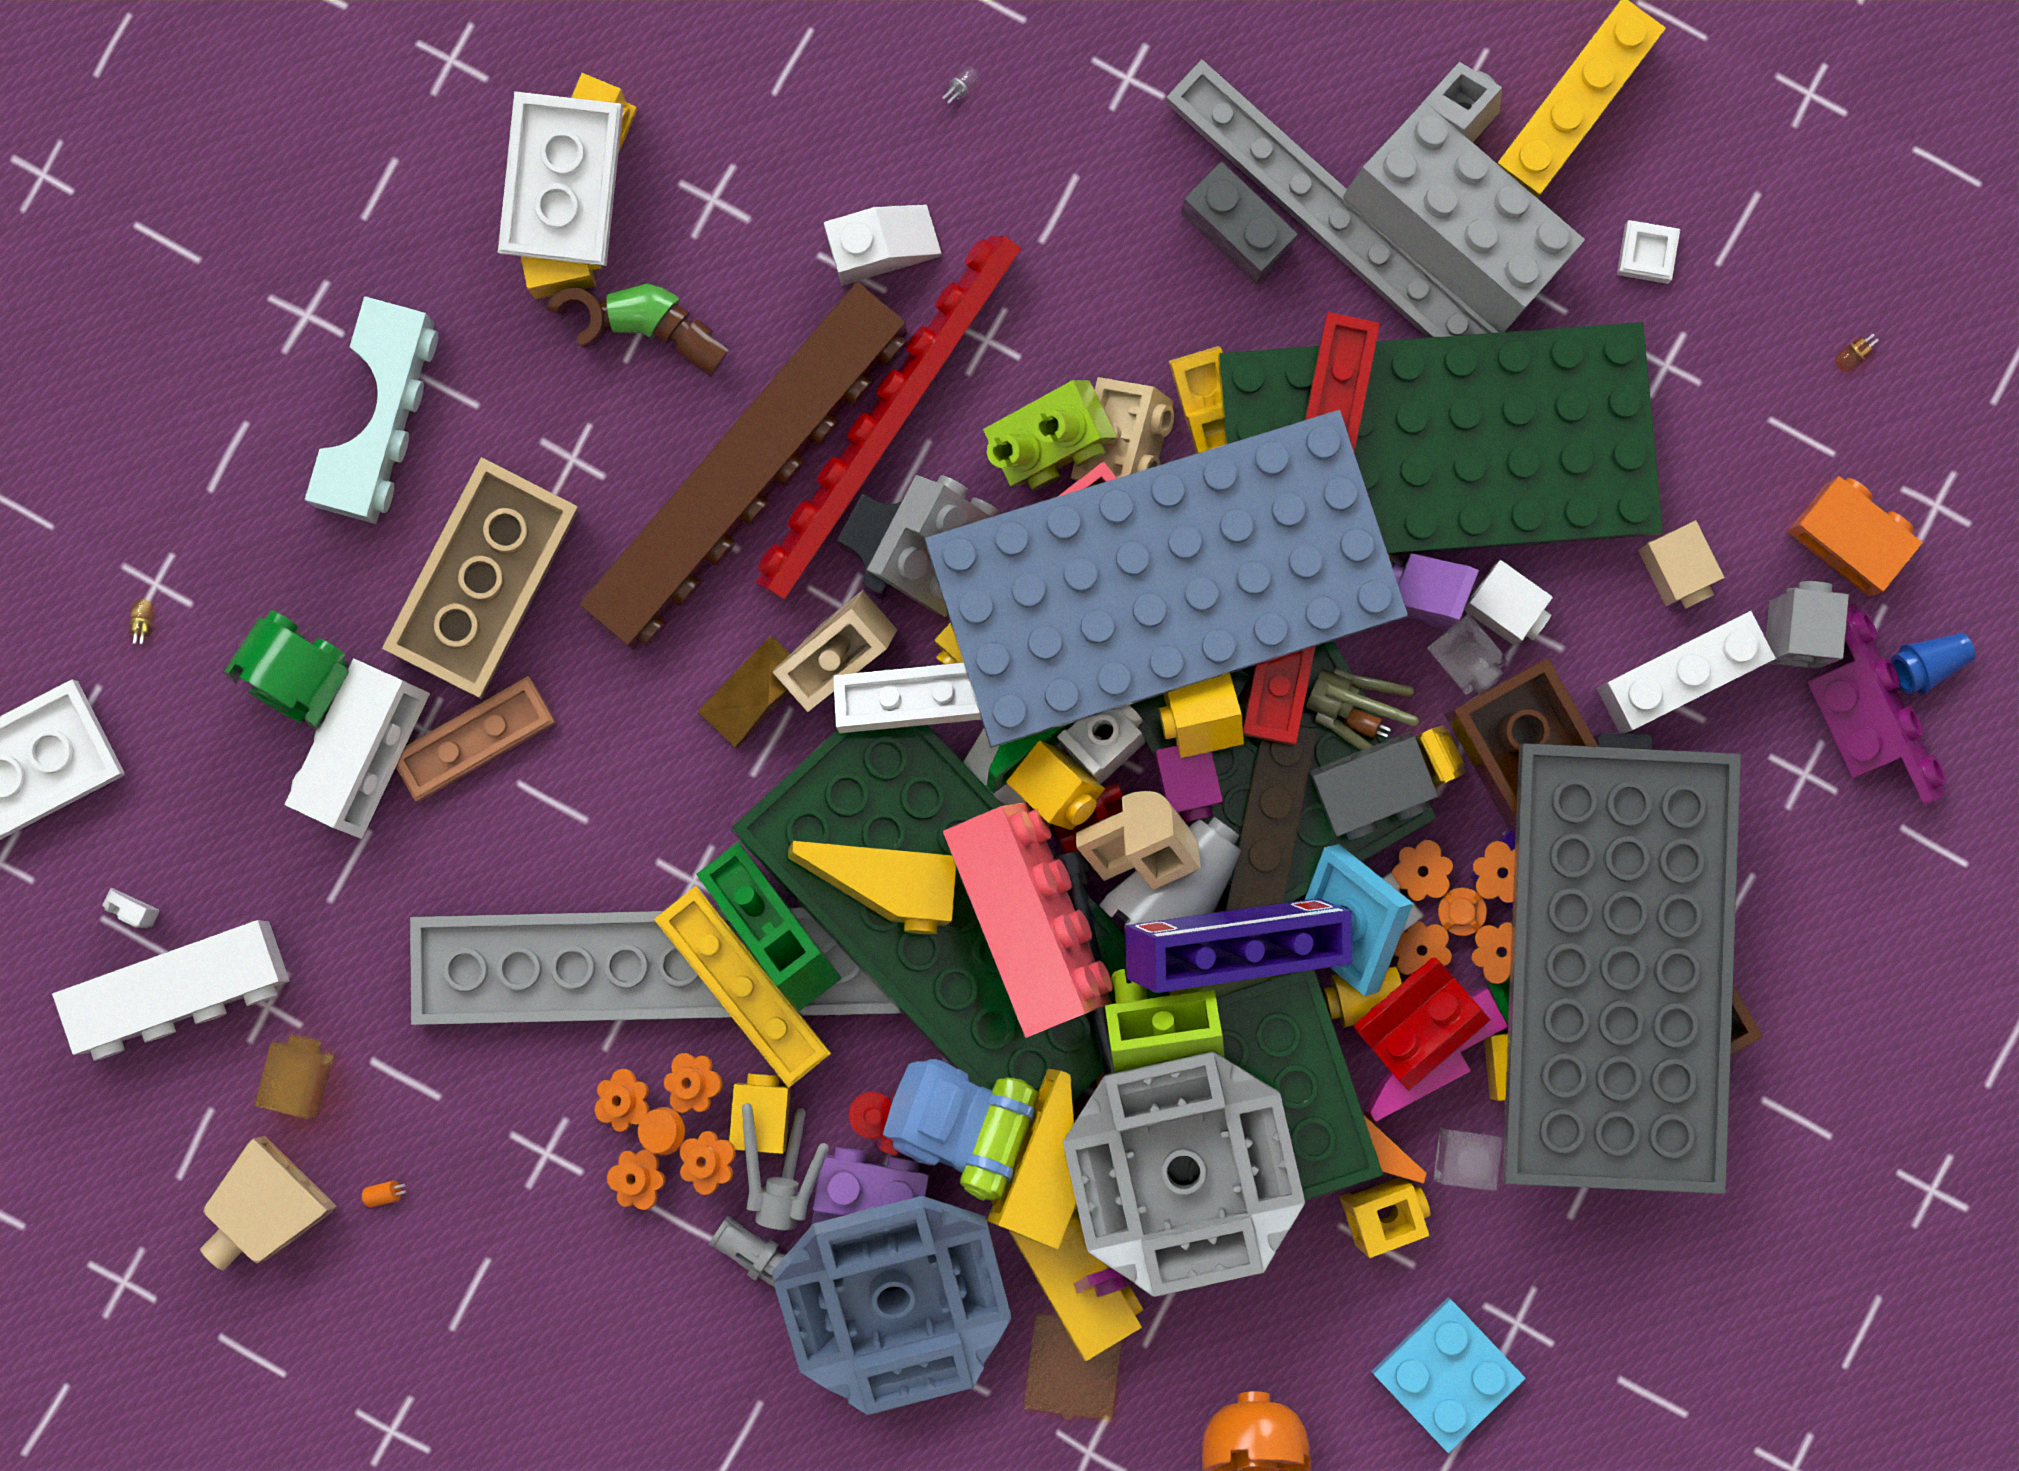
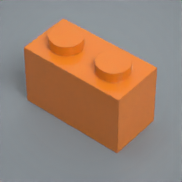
[1787,476,1923,598]

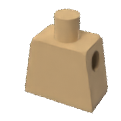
[200,1136,338,1271]

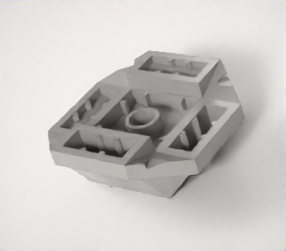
[1063,1051,1305,1297]

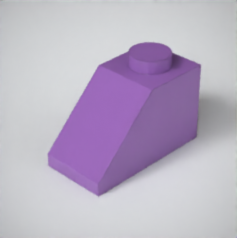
[1392,554,1479,632]

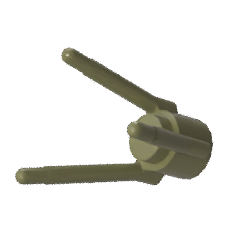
[1305,668,1419,751]

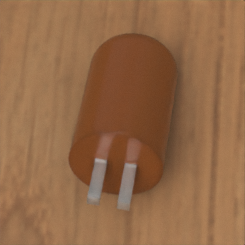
[1344,708,1391,739]

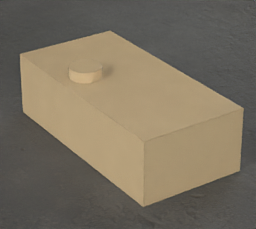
[382,457,578,699]

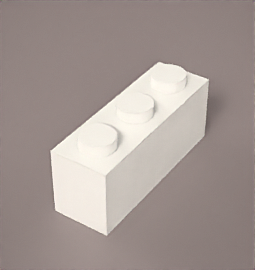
[1596,611,1776,734]
[285,658,430,839]

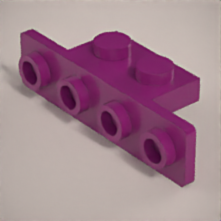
[1807,602,1946,805]

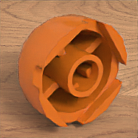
[1201,1391,1311,1471]

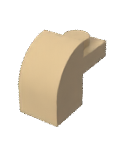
[1076,791,1201,890]

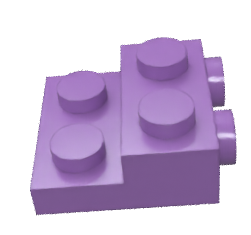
[811,1147,930,1226]

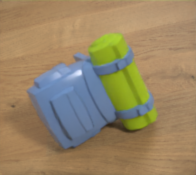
[883,1059,1039,1201]

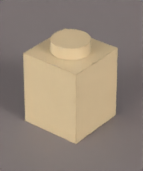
[1638,520,1725,609]

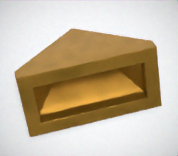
[697,636,790,748]

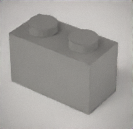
[1766,581,1849,669]

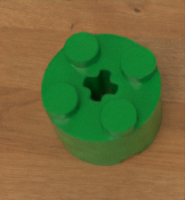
[223,610,349,729]

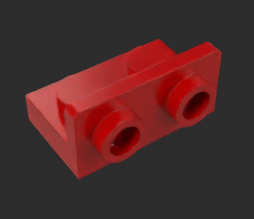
[1354,957,1491,1091]

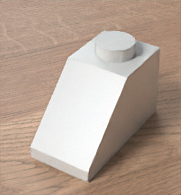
[824,205,942,286]

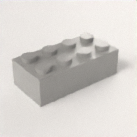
[1343,101,1585,332]

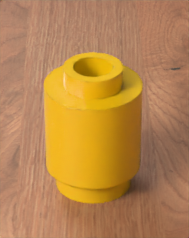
[1323,966,1402,1028]

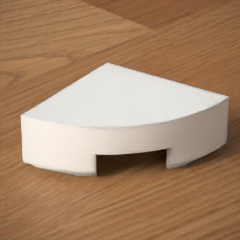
[102,888,160,928]

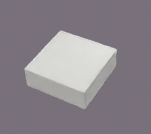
[1617,220,1680,284]

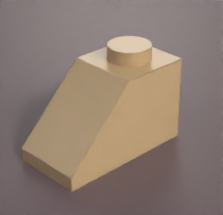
[773,590,897,712]

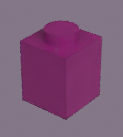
[1153,745,1223,823]

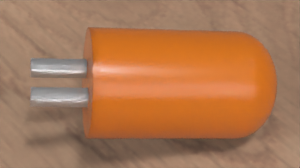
[361,1180,407,1208]

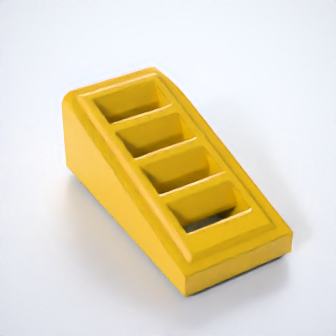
[1415,725,1466,787]

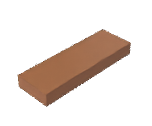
[396,676,557,802]

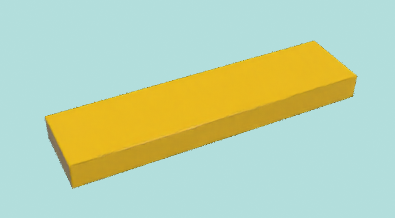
[654,886,832,1088]

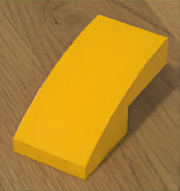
[1169,346,1225,454]

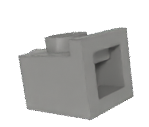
[1421,62,1502,143]

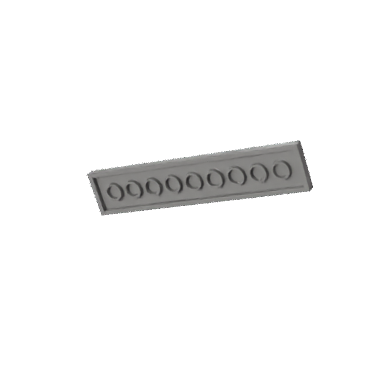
[410,908,901,1025]

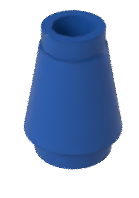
[1890,632,1975,694]

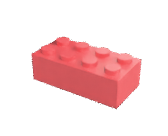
[943,802,1112,1037]

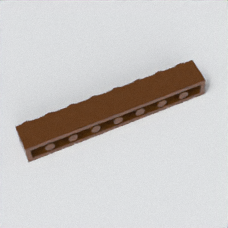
[579,281,908,651]

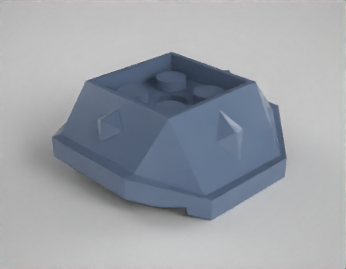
[772,1196,1012,1415]

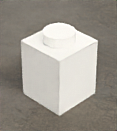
[1464,560,1553,646]

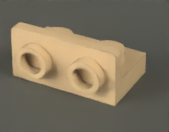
[1070,377,1174,482]

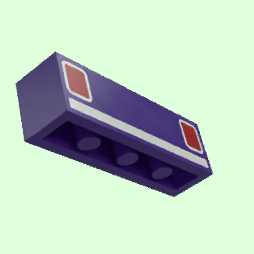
[1125,898,1352,993]

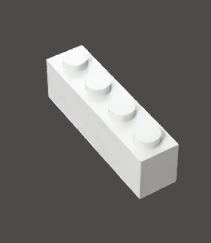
[52,920,290,1061]

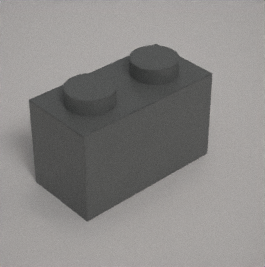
[1181,161,1298,285]
[1309,732,1438,840]

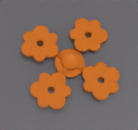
[1392,840,1515,984]
[595,1053,736,1210]

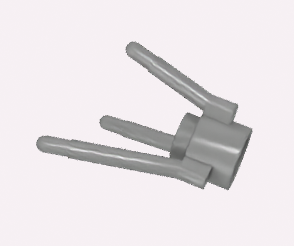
[742,1103,829,1230]

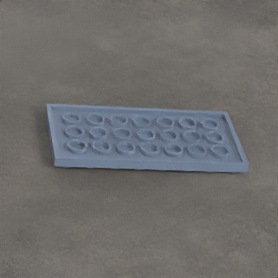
[925,410,1408,748]

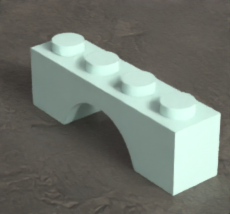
[305,296,438,524]

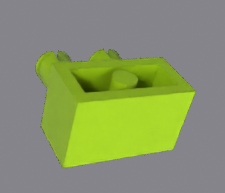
[983,380,1117,491]
[1105,969,1225,1073]

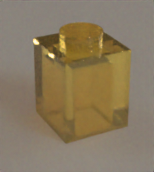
[254,1034,334,1119]

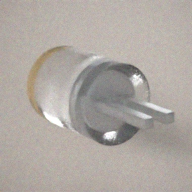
[942,66,980,104]

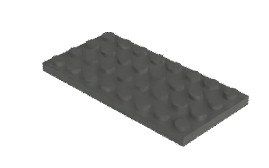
[1502,743,1741,1194]

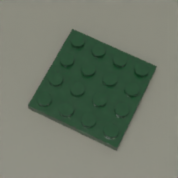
[1106,970,1383,1201]

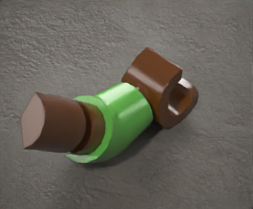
[547,283,729,377]

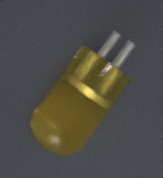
[128,599,154,644]

